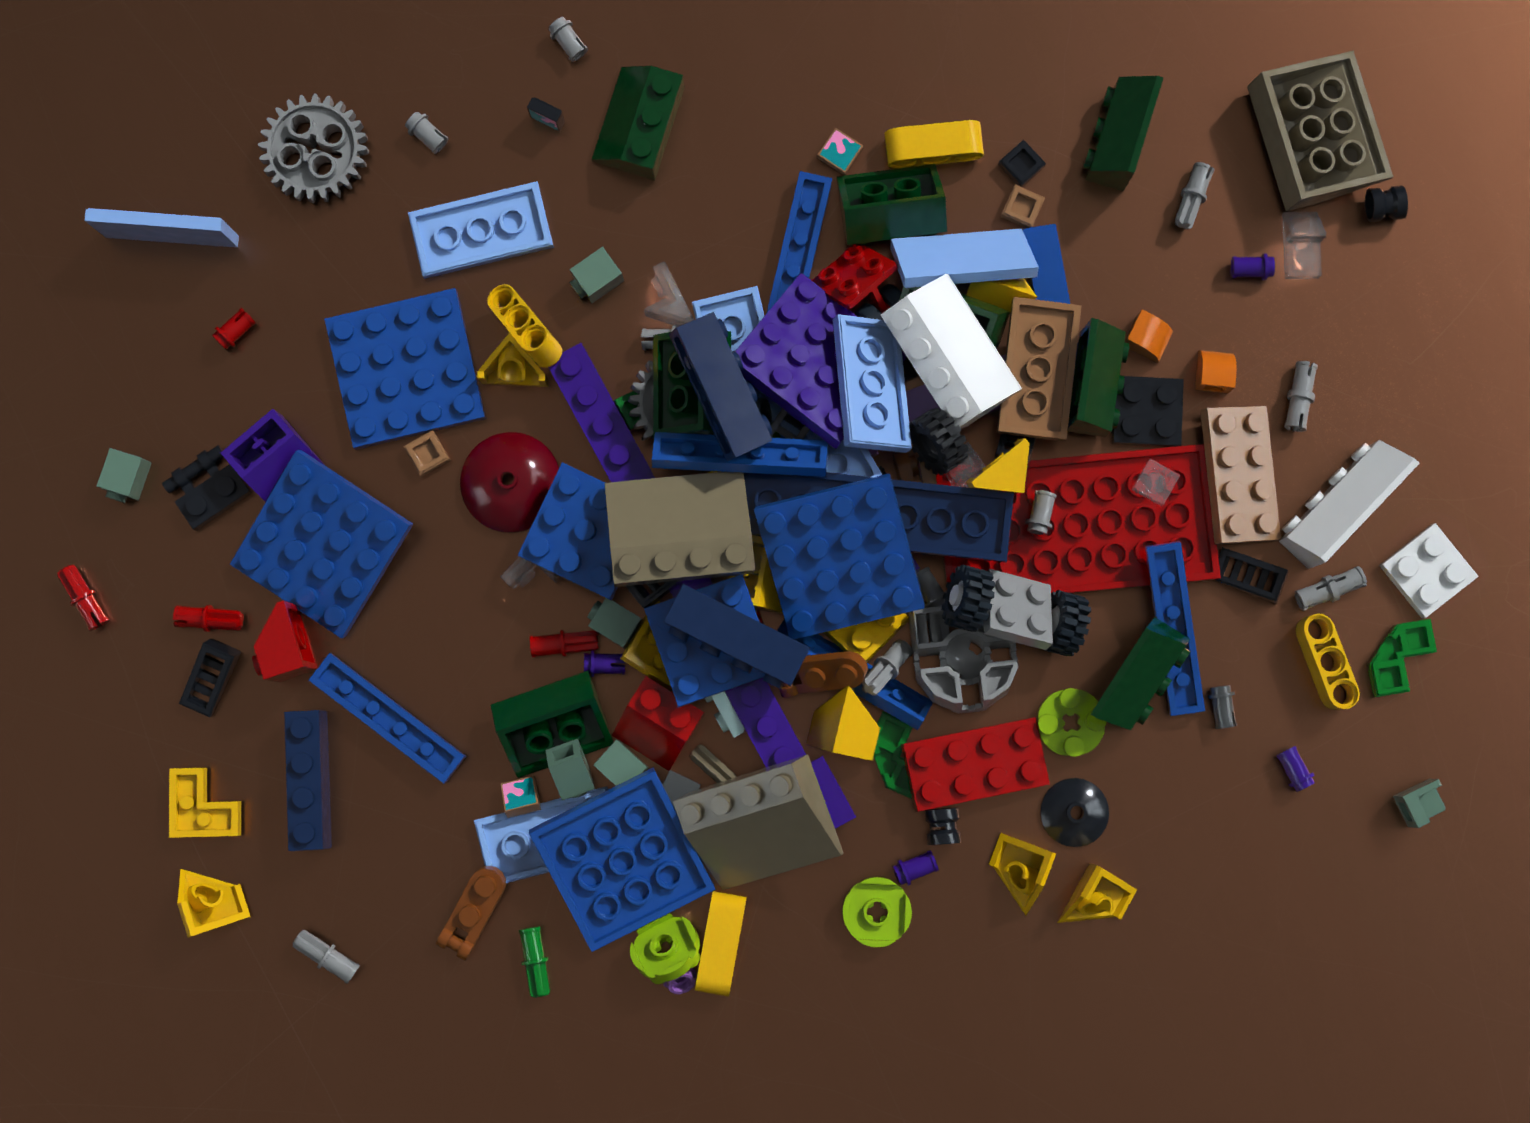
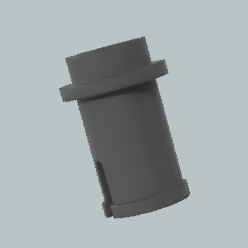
[1208,685,1237,729]

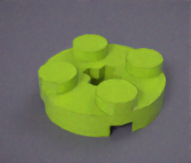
[1037,688,1107,757]
[842,877,912,947]
[630,913,700,984]

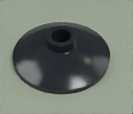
[1040,778,1109,847]

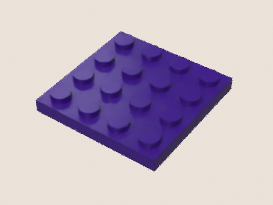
[736,273,907,449]

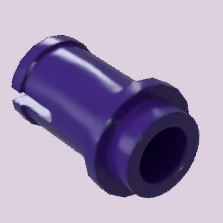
[1231,253,1275,280]
[584,650,625,677]
[1276,746,1315,792]
[892,850,939,886]

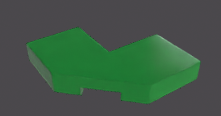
[1367,619,1437,698]
[874,711,913,800]

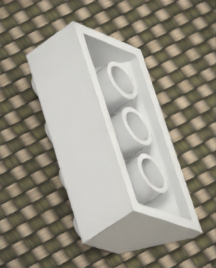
[881,274,1022,428]
[1279,440,1420,569]

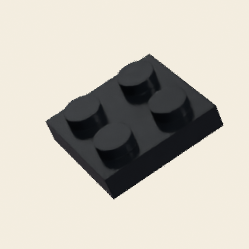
[1112,376,1184,447]

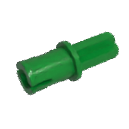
[519,926,550,998]

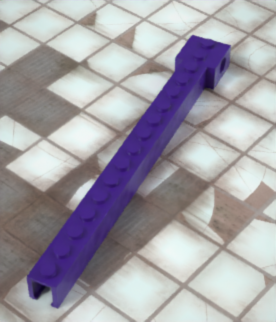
[548,343,856,829]

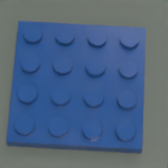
[324,288,486,450]
[230,450,413,639]
[754,473,925,639]
[529,767,716,952]

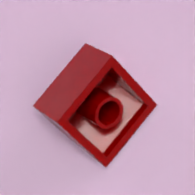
[252,600,318,682]
[612,676,706,771]

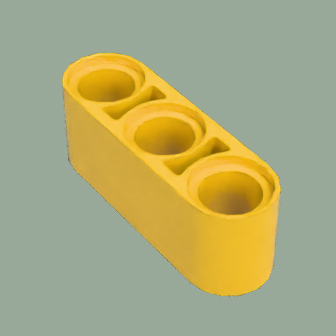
[884,120,984,168]
[487,284,562,368]
[1295,613,1360,710]
[695,891,747,997]

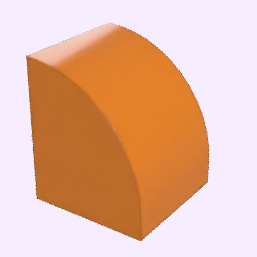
[1125,309,1173,363]
[1195,350,1237,394]

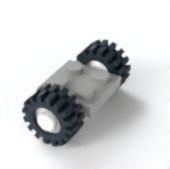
[941,565,1091,657]

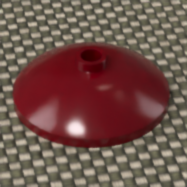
[460,432,559,533]

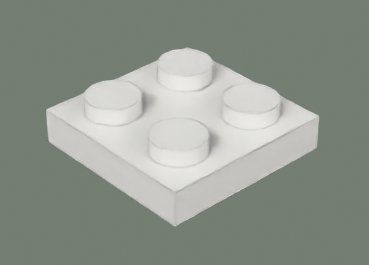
[1379,523,1479,619]

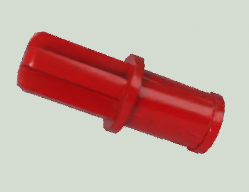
[57,565,109,631]
[173,605,244,632]
[530,630,599,658]

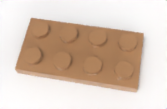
[997,297,1082,442]
[1200,406,1281,545]

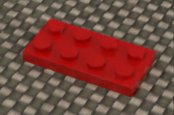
[901,717,1050,812]

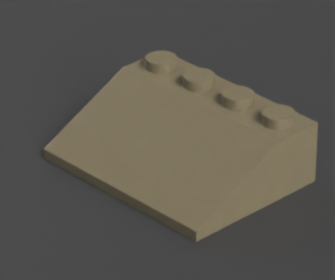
[1247,50,1393,211]
[605,472,755,587]
[672,754,844,890]

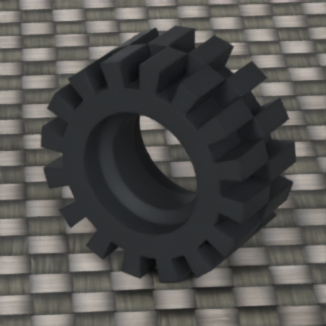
[909,408,969,476]

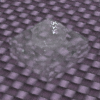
[1131,458,1180,506]

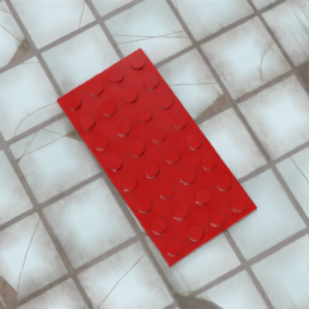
[936,444,1221,594]

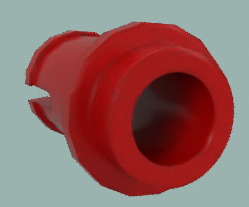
[212,308,256,350]

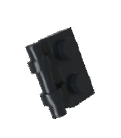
[162,445,252,531]

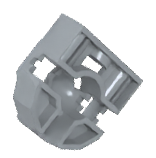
[909,606,1019,714]

